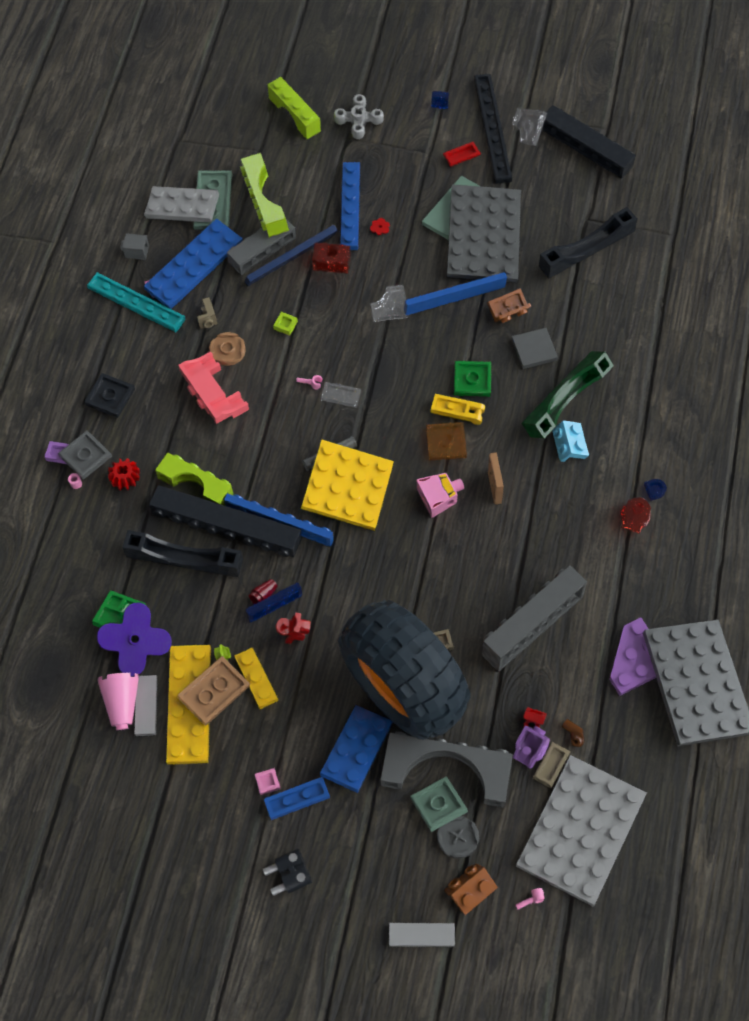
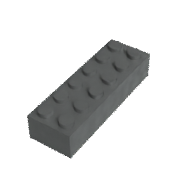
[482,566,587,672]

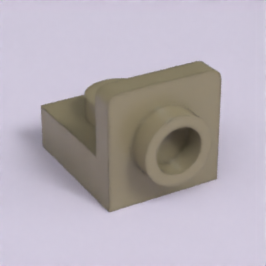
[197,297,217,329]

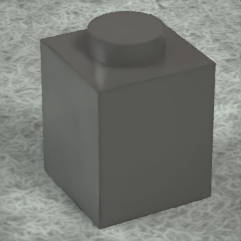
[121,233,149,260]

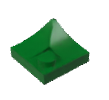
[92,590,146,640]

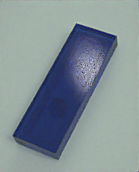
[245,582,302,622]

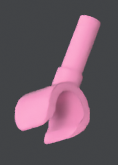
[297,375,322,389]
[516,888,544,909]

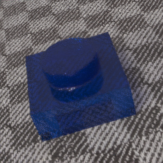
[431,91,449,109]

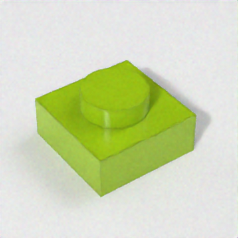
[273,312,298,336]

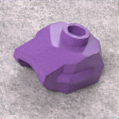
[513,726,550,769]

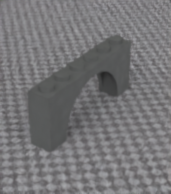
[381,732,513,808]

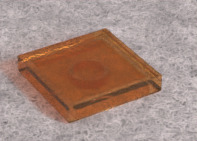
[426,422,467,460]

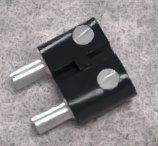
[263,848,312,896]

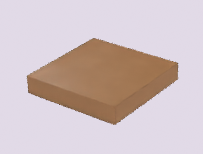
[487,452,504,504]

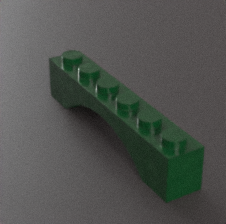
[522,351,614,439]

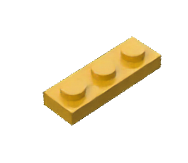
[234,648,278,709]

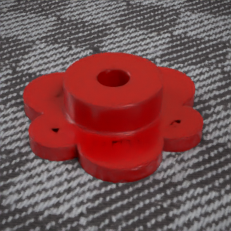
[370,218,390,235]

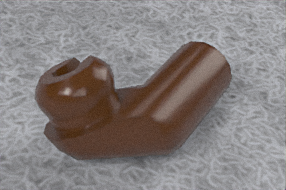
[562,719,585,747]

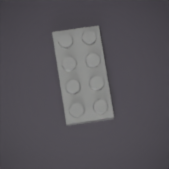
[144,186,219,222]

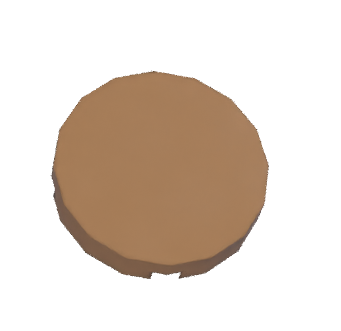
[209,332,246,366]

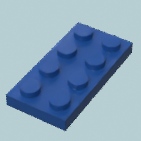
[320,705,393,793]

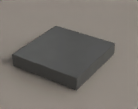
[512,328,558,369]
[58,431,112,480]

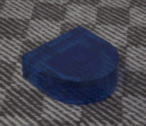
[644,479,667,501]

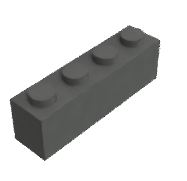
[227,219,296,275]

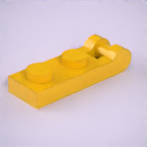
[431,394,485,425]

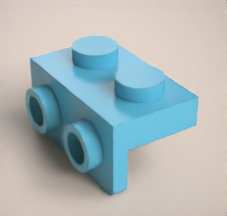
[552,421,589,462]

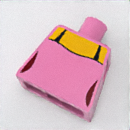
[416,473,464,518]

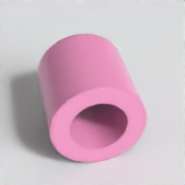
[68,473,82,489]

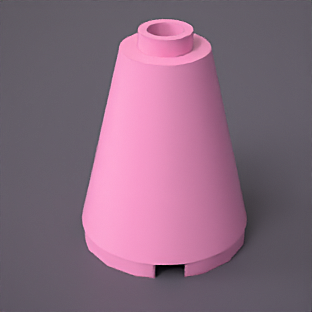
[98,673,139,730]

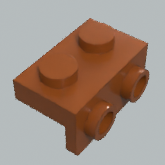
[487,288,531,323]
[444,864,498,915]

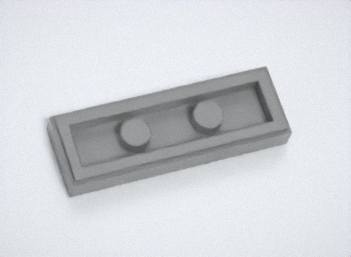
[135,675,157,736]
[389,923,455,947]

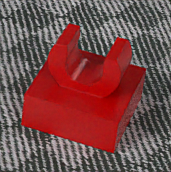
[523,707,547,728]

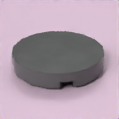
[437,816,479,859]

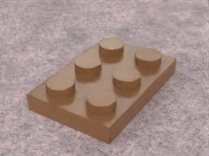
[177,656,250,726]

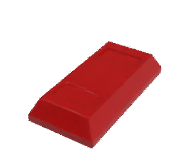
[443,142,481,167]

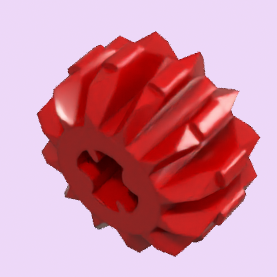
[108,458,140,491]

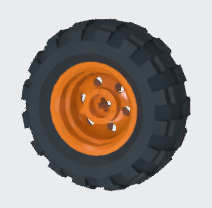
[338,600,471,740]

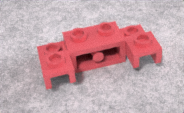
[178,351,249,424]

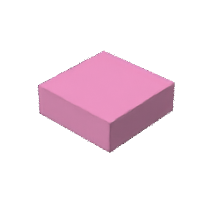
[255,768,280,795]

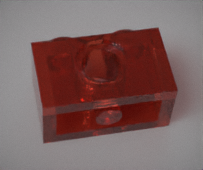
[312,243,351,274]

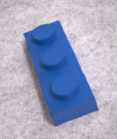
[264,777,330,820]

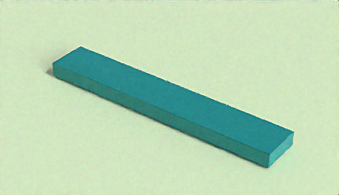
[87,272,186,332]

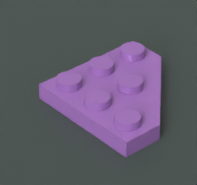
[610,618,656,696]

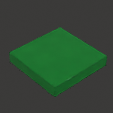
[454,361,491,397]

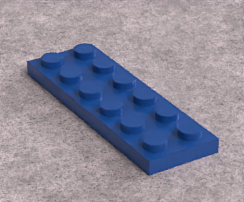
[144,219,243,309]

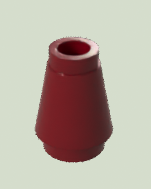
[249,579,278,607]

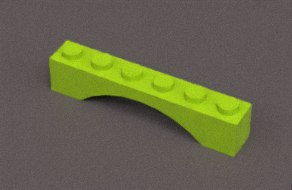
[240,153,289,237]

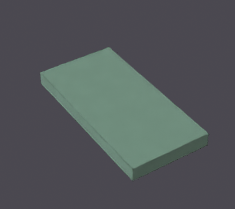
[193,171,232,230]
[422,176,479,240]

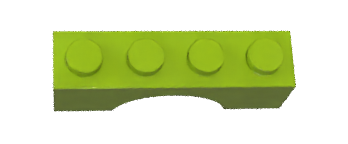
[267,77,321,139]
[155,453,233,506]

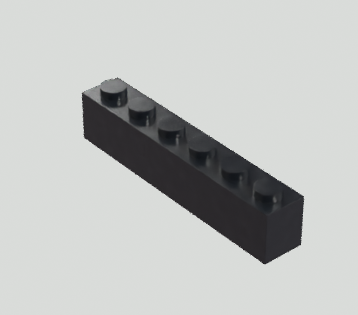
[540,105,636,179]

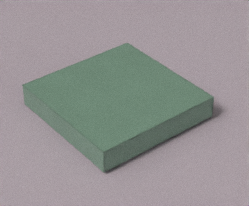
[410,776,468,832]

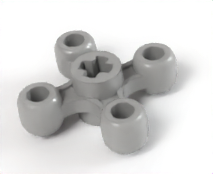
[334,94,384,139]

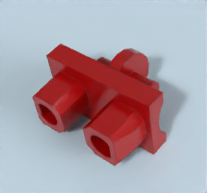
[276,613,311,644]

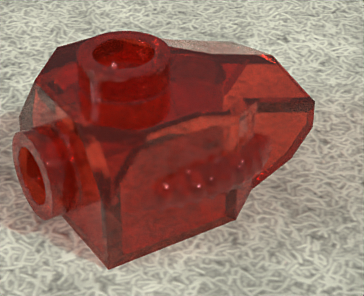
[621,497,652,534]

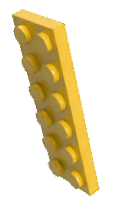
[166,645,211,764]

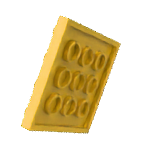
[301,440,394,531]

